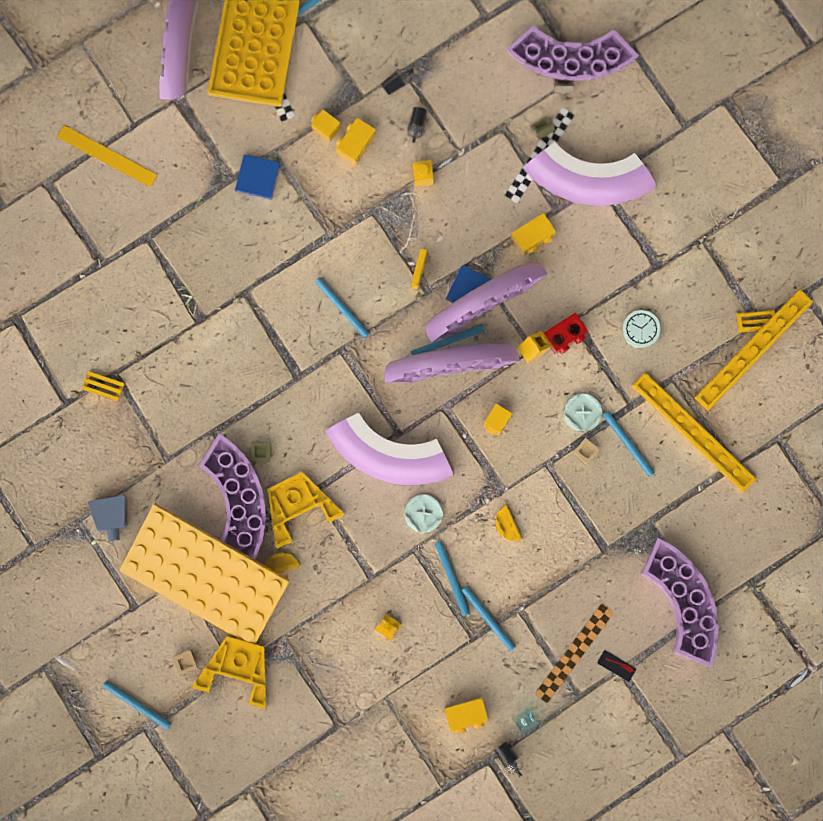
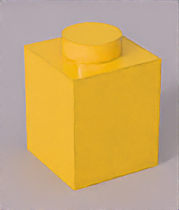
[311,109,341,142]
[412,160,434,187]
[517,331,552,363]
[483,404,512,435]

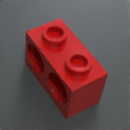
[544,312,588,355]

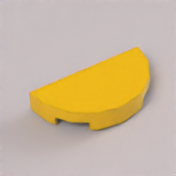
[495,504,522,541]
[265,552,300,573]

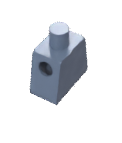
[88,495,128,542]

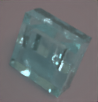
[512,708,539,736]

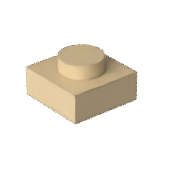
[573,438,600,465]
[172,650,198,676]

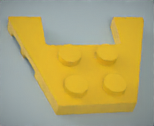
[267,472,344,549]
[192,636,266,709]

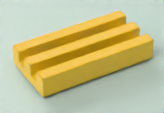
[411,248,428,290]
[736,310,775,333]
[82,371,125,402]

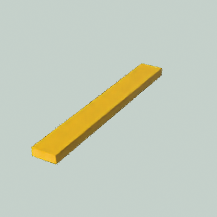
[694,289,813,411]
[632,372,757,493]

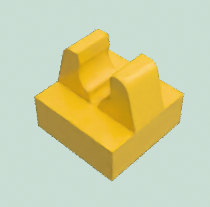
[375,614,402,641]

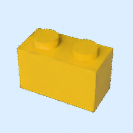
[336,118,376,165]
[511,213,556,256]
[444,698,488,734]

